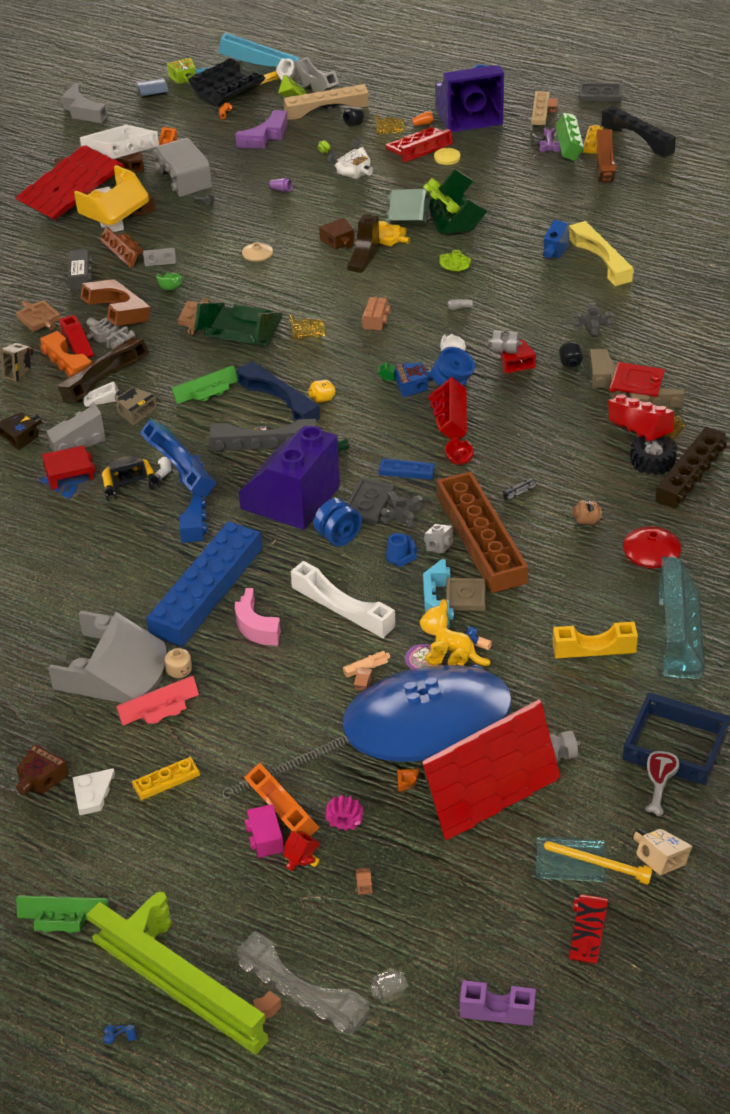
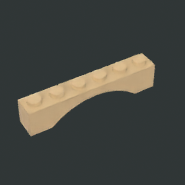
[284,84,369,120]

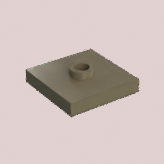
[446,578,486,611]

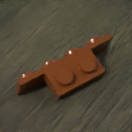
[101,226,143,268]

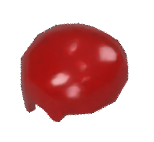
[445,438,474,465]

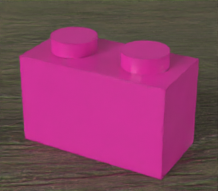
[244,804,284,858]

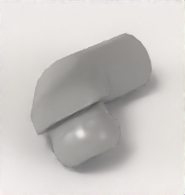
[447,299,473,311]

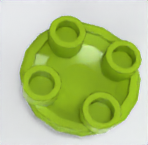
[439,250,471,271]

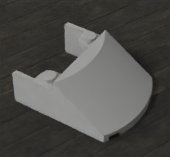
[48,611,167,703]

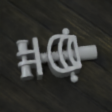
[86,317,136,349]

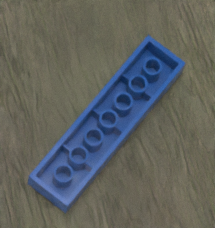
[146,521,262,647]

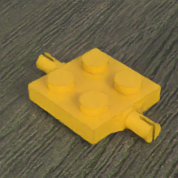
[379,221,410,247]

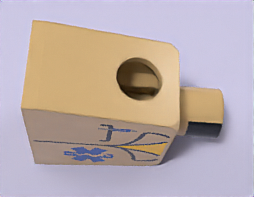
[633,829,692,875]

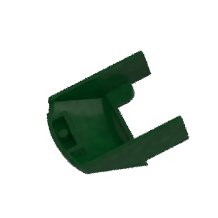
[194,302,283,346]

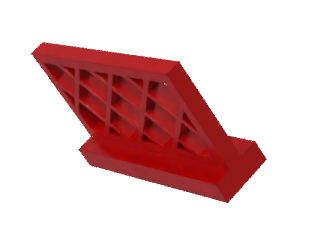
[385,127,453,162]

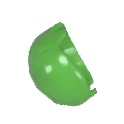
[156,272,182,291]

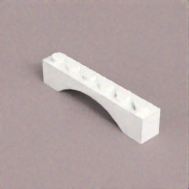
[291,561,395,638]

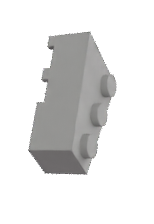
[46,402,106,452]

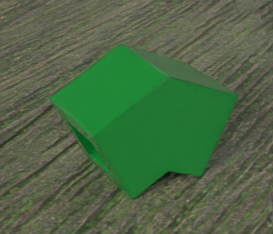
[377,362,395,381]

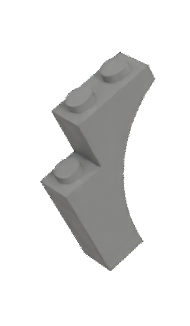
[294,57,340,93]
[61,84,108,123]

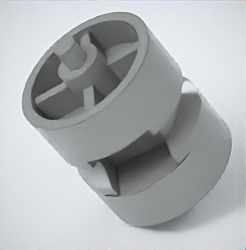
[488,330,522,354]
[550,730,580,762]

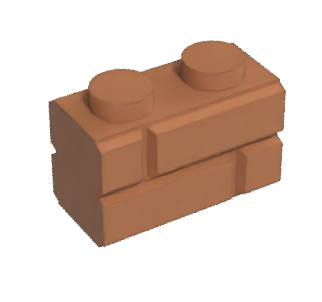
[362,297,391,331]

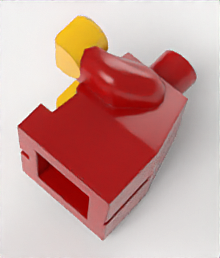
[283,831,320,871]

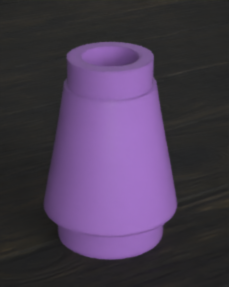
[269,178,293,193]

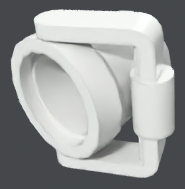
[276,58,299,81]

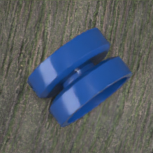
[431,347,475,386]
[313,498,362,547]

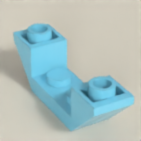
[423,559,454,628]

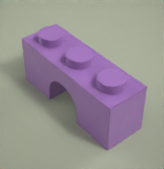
[460,980,536,1026]

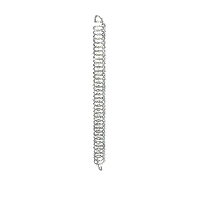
[223,736,349,798]

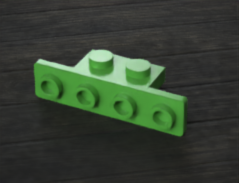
[172,365,237,404]
[16,895,108,933]

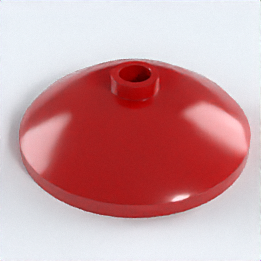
[623,526,681,568]

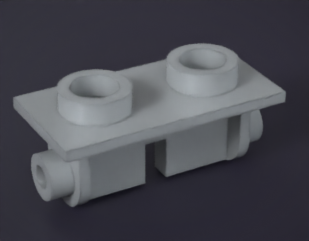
[143,248,176,266]

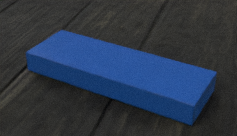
[378,459,435,480]

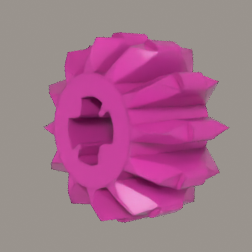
[325,794,363,832]

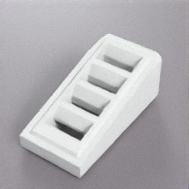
[83,382,119,407]

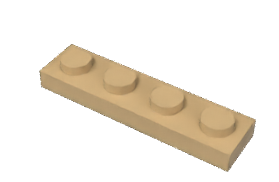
[531,91,549,126]

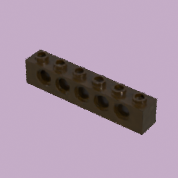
[655,426,727,509]

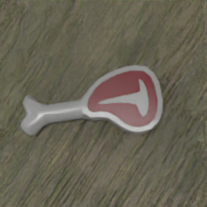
[645,751,680,817]

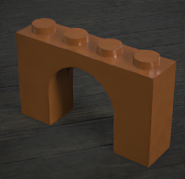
[80,279,151,326]

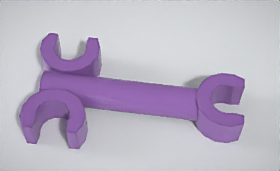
[539,128,560,152]

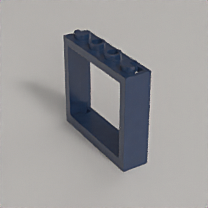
[623,692,730,786]

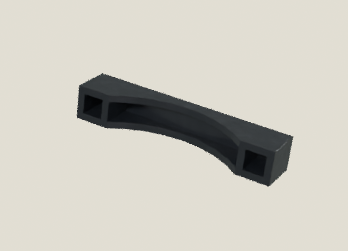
[601,106,676,158]

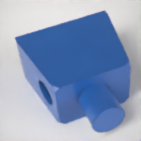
[543,219,569,258]

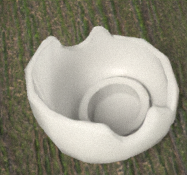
[440,334,466,352]

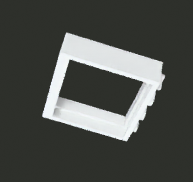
[80,125,159,159]

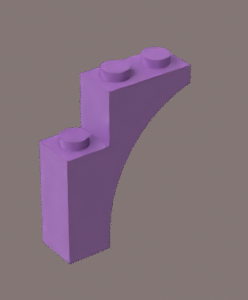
[235,110,288,149]

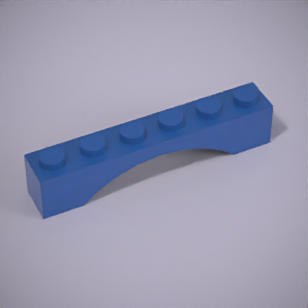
[140,419,216,497]
[178,455,207,543]

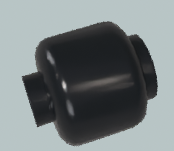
[343,106,364,126]
[559,341,583,367]

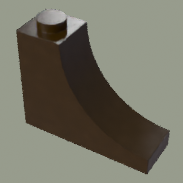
[347,214,380,273]

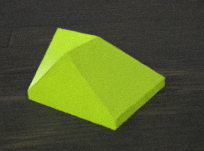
[278,74,307,98]

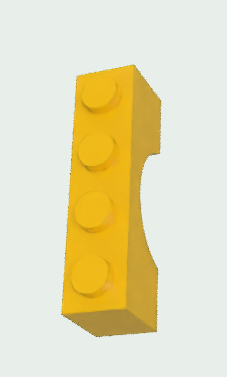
[553,622,638,659]

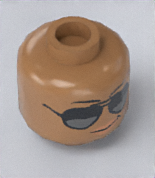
[572,500,602,525]

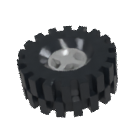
[630,436,677,475]

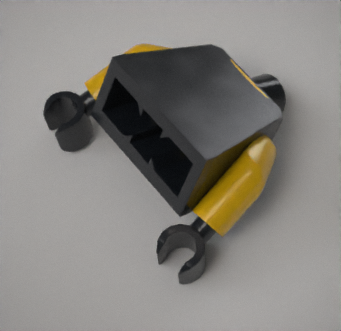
[102,455,160,502]

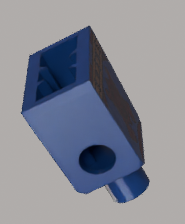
[395,363,434,397]

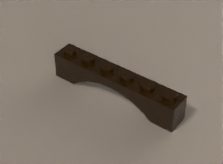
[57,338,149,402]

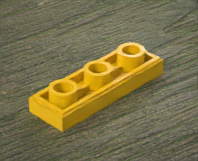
[583,125,603,154]
[132,757,200,801]

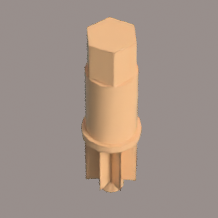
[343,651,390,678]

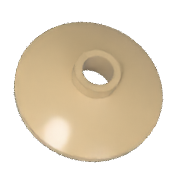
[242,242,273,262]

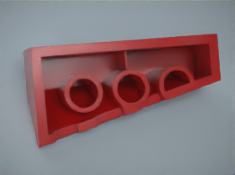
[427,377,467,440]
[608,395,674,442]

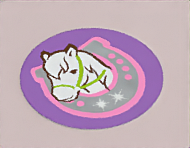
[405,644,443,669]

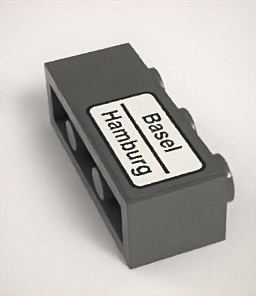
[68,249,93,290]

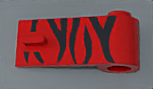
[569,893,608,965]

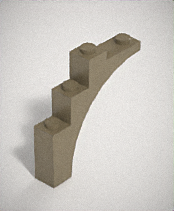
[589,349,684,408]

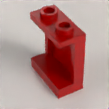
[42,445,96,490]

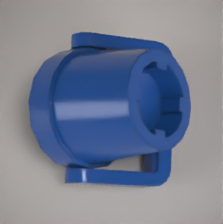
[386,533,417,567]

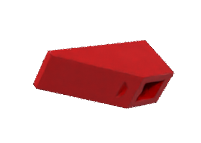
[59,315,94,358]

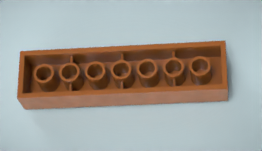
[436,471,528,593]

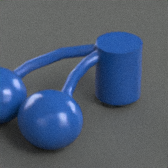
[103,1025,137,1045]

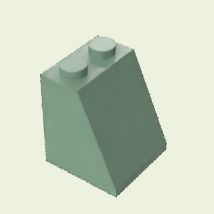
[386,189,430,226]

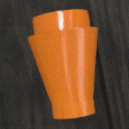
[412,111,434,127]

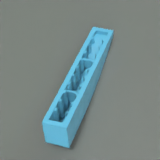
[219,33,300,67]

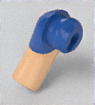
[465,626,492,650]

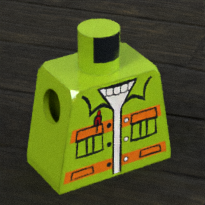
[167,58,196,84]

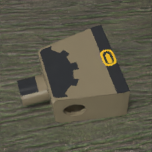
[0,343,34,382]
[115,388,157,425]

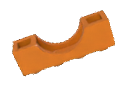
[40,331,92,378]
[244,763,320,836]

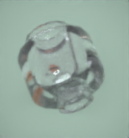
[370,967,407,1004]

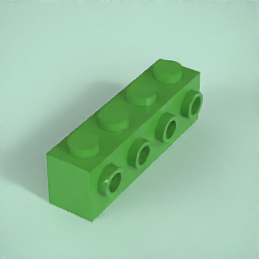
[555,113,584,161]

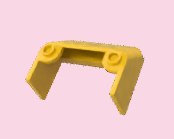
[74,165,149,225]

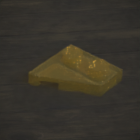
[375,115,405,134]
[289,316,326,339]

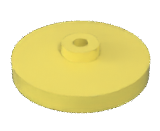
[434,148,460,165]

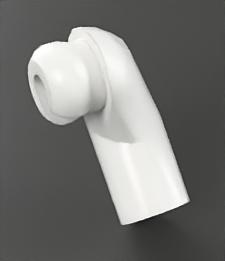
[155,457,172,480]

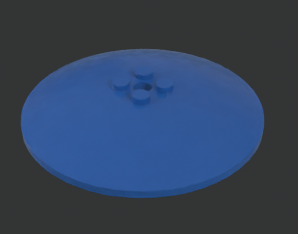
[343,665,511,762]

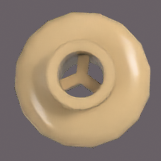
[165,648,192,678]

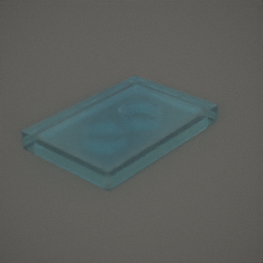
[536,837,605,882]

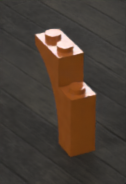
[596,129,616,183]

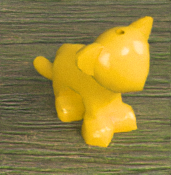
[420,600,491,667]

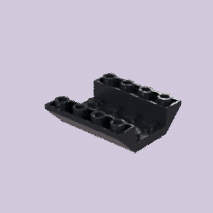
[188,58,265,107]

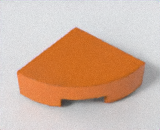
[397,769,419,791]

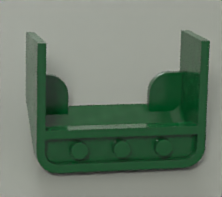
[429,169,488,235]

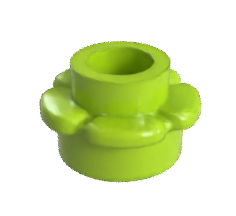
[318,140,331,154]

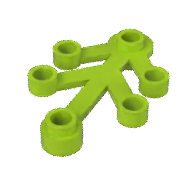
[423,178,460,214]

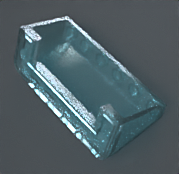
[659,557,705,678]

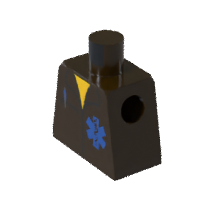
[0,412,42,451]

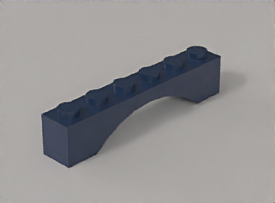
[236,361,320,422]

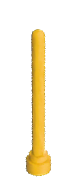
[544,841,653,885]

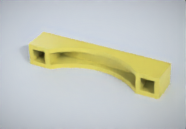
[569,221,634,286]

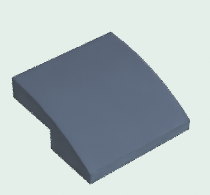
[136,78,168,96]

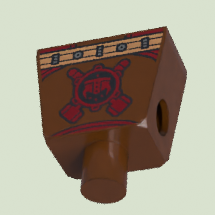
[16,744,69,795]

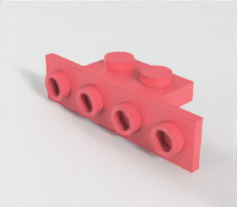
[116,676,199,725]

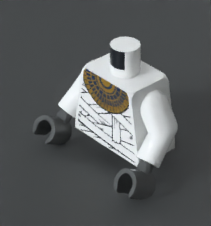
[328,136,373,179]

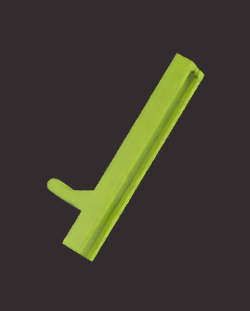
[86,891,268,1055]

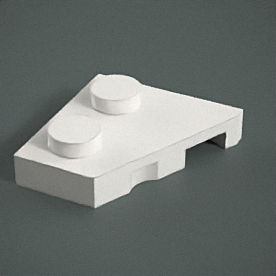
[73,769,115,815]

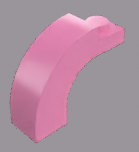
[235,588,281,646]

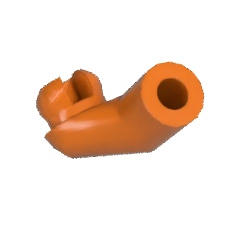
[219,103,233,119]

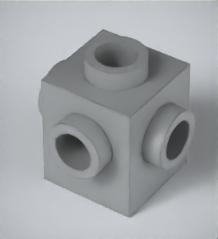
[424,524,454,554]

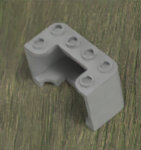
[153,138,212,197]

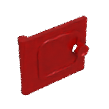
[609,362,665,397]

